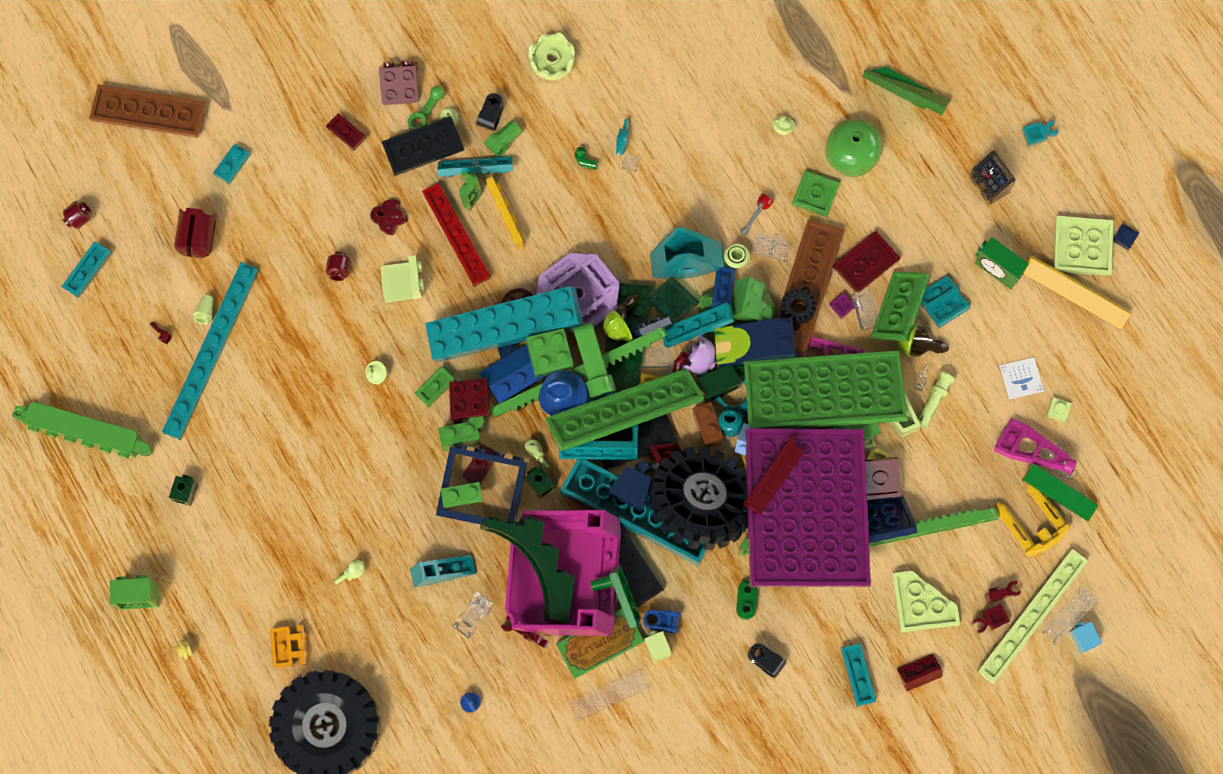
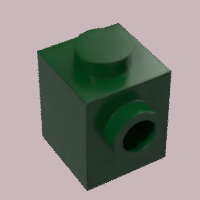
[525,466,555,499]
[169,474,198,506]

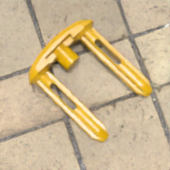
[995,483,1071,557]

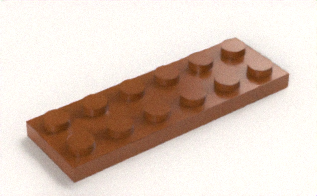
[89,84,207,138]

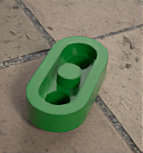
[736,580,758,620]

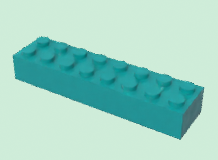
[425,286,583,362]
[560,459,707,567]

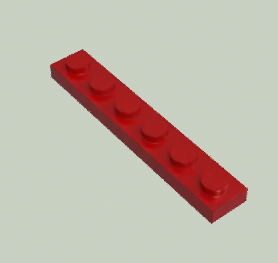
[422,183,491,287]

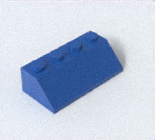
[479,345,550,404]

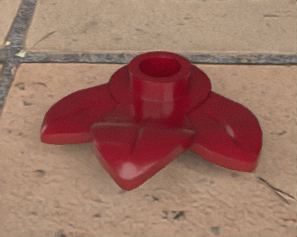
[370,199,408,235]

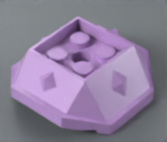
[536,253,619,333]

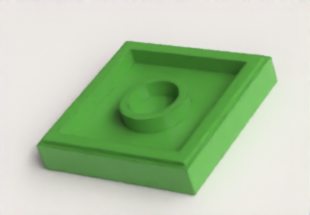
[792,170,840,218]

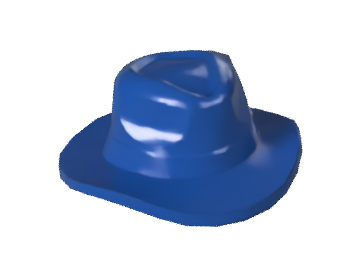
[539,371,588,416]

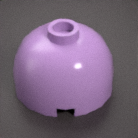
[682,335,717,375]

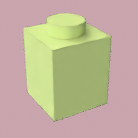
[644,630,672,663]

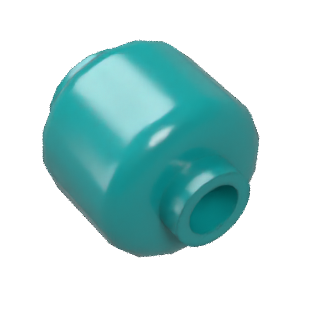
[718,409,743,437]

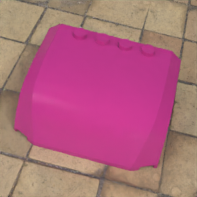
[505,510,621,636]

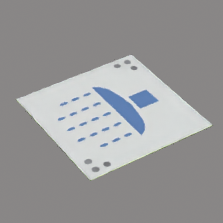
[999,358,1044,400]

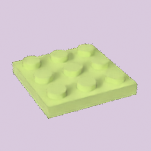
[1053,216,1113,276]

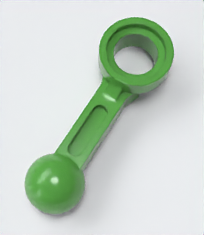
[408,86,445,130]

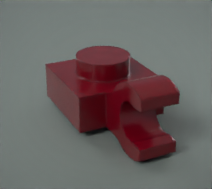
[984,581,1021,604]

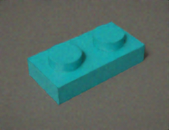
[213,143,251,185]

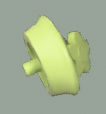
[773,115,795,135]
[365,361,387,384]

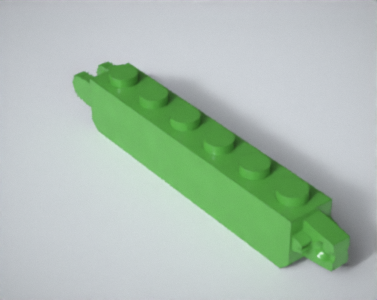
[12,402,153,459]

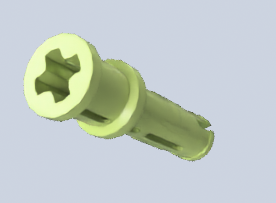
[918,372,955,429]

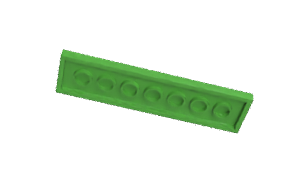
[545,368,704,452]

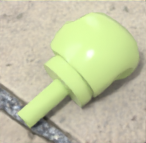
[525,440,550,469]
[334,560,365,584]

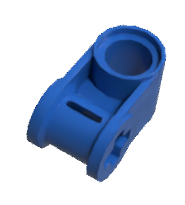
[643,610,681,634]

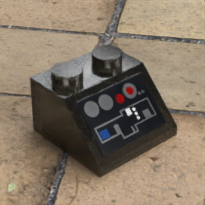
[970,150,1016,204]

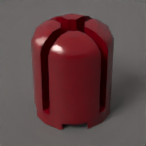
[174,208,217,258]

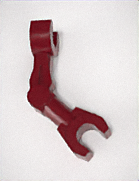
[501,616,549,649]

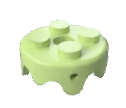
[529,33,575,80]

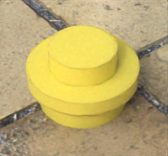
[176,641,192,660]

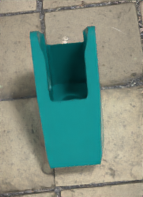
[650,227,725,279]

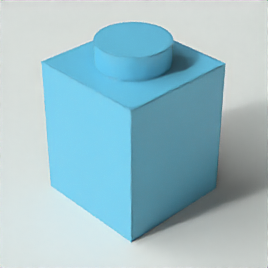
[1070,621,1102,654]

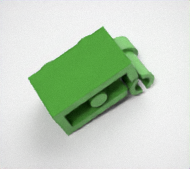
[438,417,484,452]

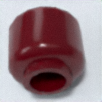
[63,201,92,229]
[326,252,352,281]

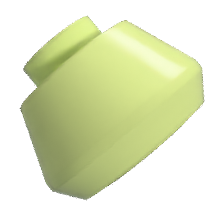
[724,243,750,268]

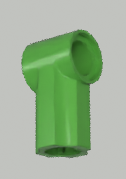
[484,120,522,157]

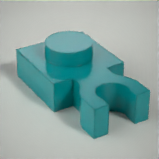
[1022,120,1059,147]

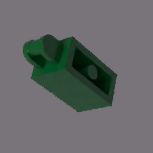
[696,365,745,404]

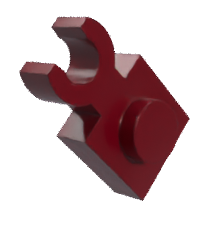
[972,604,1010,634]

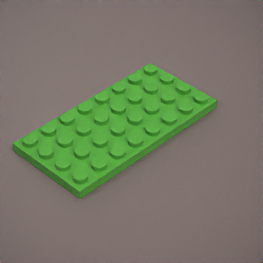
[744,350,907,429]

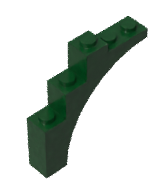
[480,516,575,624]

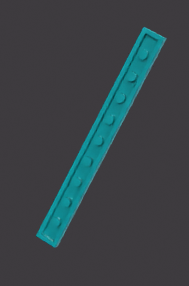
[162,262,259,441]

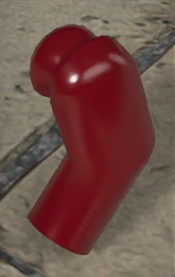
[672,352,689,373]

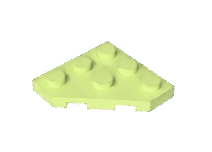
[892,571,960,633]

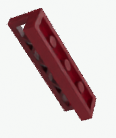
[744,436,805,516]

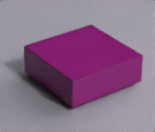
[829,292,856,319]

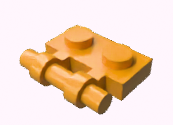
[270,625,309,669]

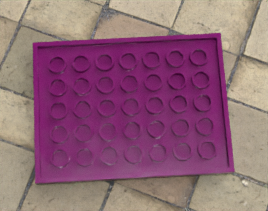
[745,429,871,587]

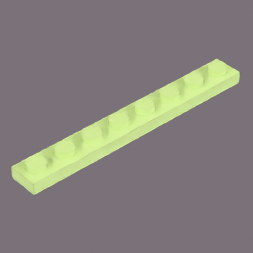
[977,549,1088,684]

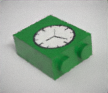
[975,237,1029,290]

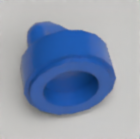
[460,692,480,713]

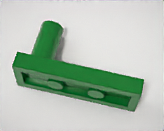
[590,565,641,628]

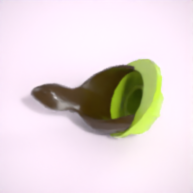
[603,294,639,343]
[897,324,949,357]

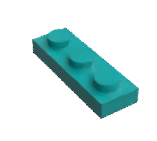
[61,241,111,298]
[840,644,876,707]

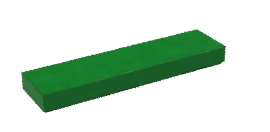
[1022,464,1099,522]

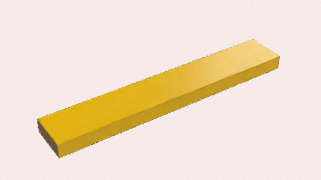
[1024,255,1132,329]

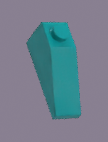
[410,555,476,587]

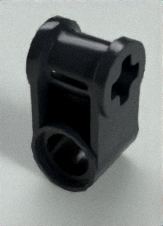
[476,93,504,131]
[748,644,787,679]

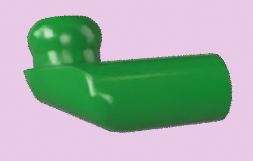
[574,147,598,170]

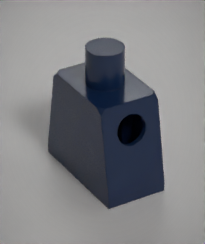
[608,461,652,511]

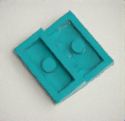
[921,276,970,328]

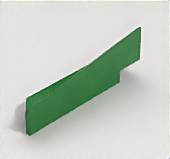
[862,67,951,116]

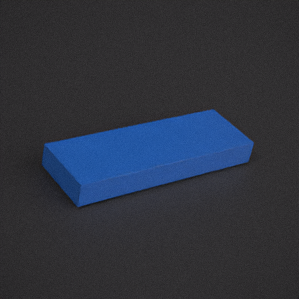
[711,267,736,309]

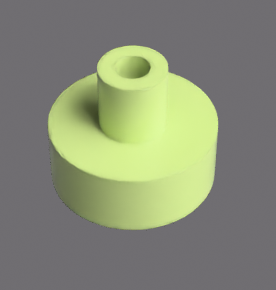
[440,108,459,126]

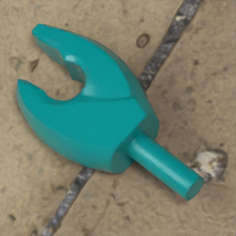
[616,119,629,155]

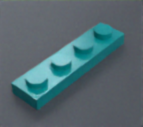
[437,156,513,177]
[663,302,734,348]

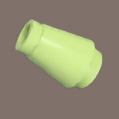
[193,295,214,325]

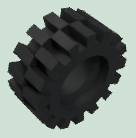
[781,288,816,325]

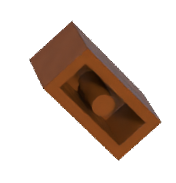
[692,402,723,448]

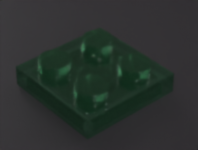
[646,277,699,325]

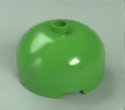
[825,119,882,177]

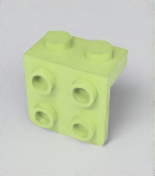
[381,255,424,302]

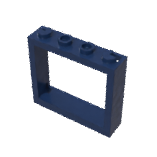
[436,444,528,525]

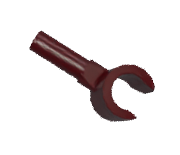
[150,322,171,344]

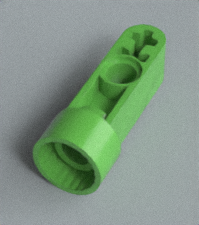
[573,322,616,398]

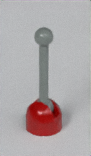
[741,194,774,235]

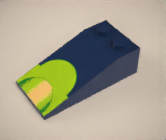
[715,318,795,366]

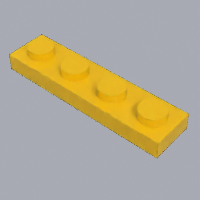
[486,177,525,250]

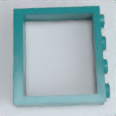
[558,392,638,460]

